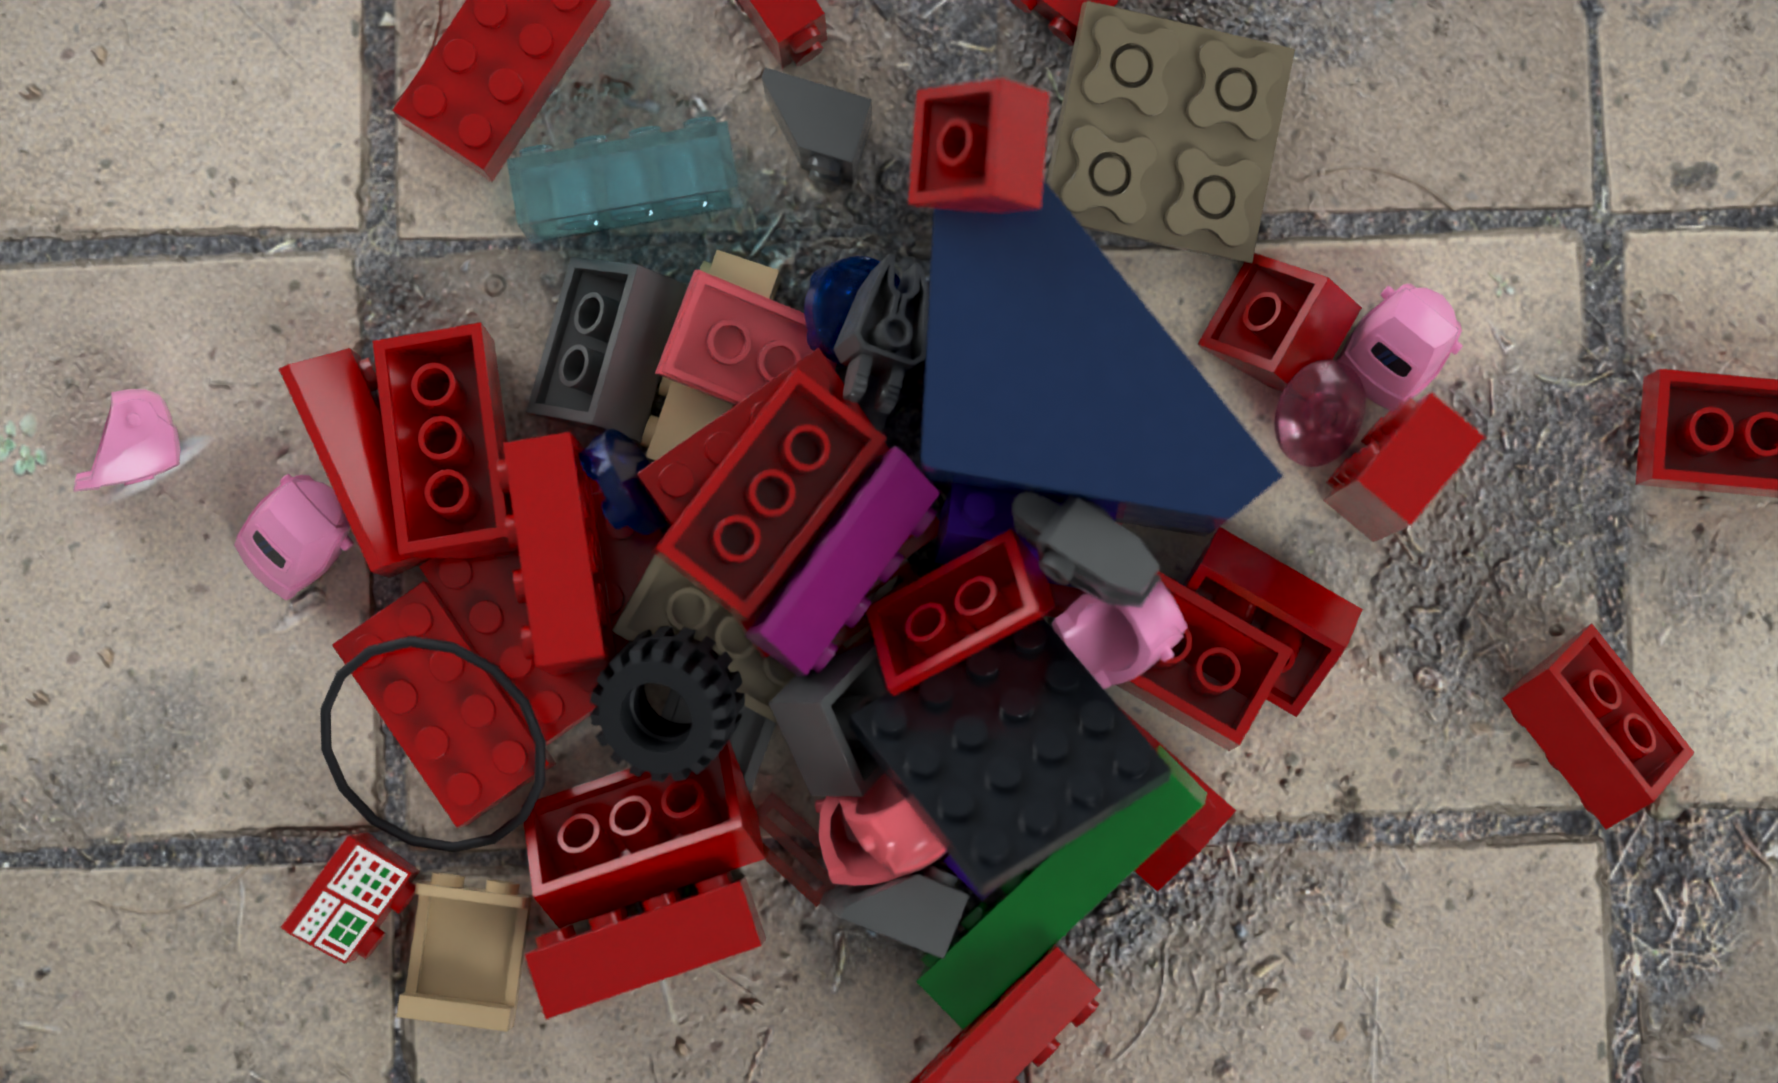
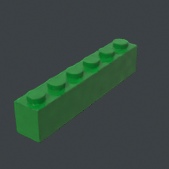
[916,745,1207,1030]

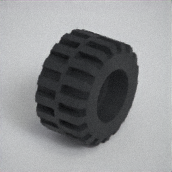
[590,626,745,782]

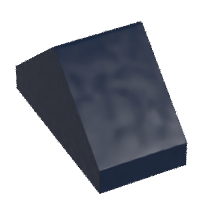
[919,179,1284,537]

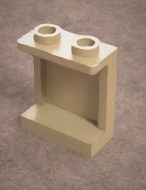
[396,872,532,1032]

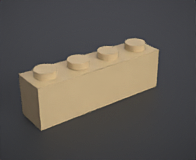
[641,250,781,463]

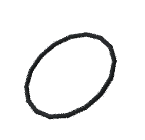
[320,636,546,853]

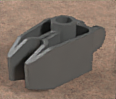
[833,253,929,414]
[1011,490,1160,607]

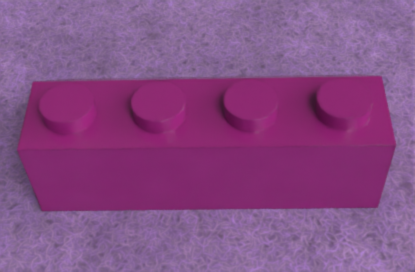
[744,447,940,677]

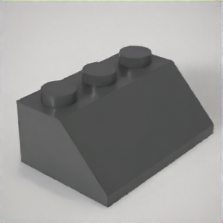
[526,257,686,442]

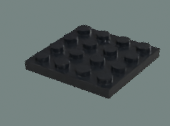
[849,617,1171,896]

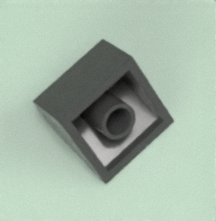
[762,67,872,187]
[769,639,889,797]
[820,864,969,959]

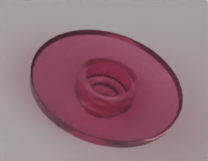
[1275,360,1366,467]

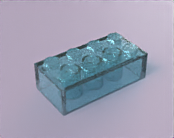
[507,116,744,244]

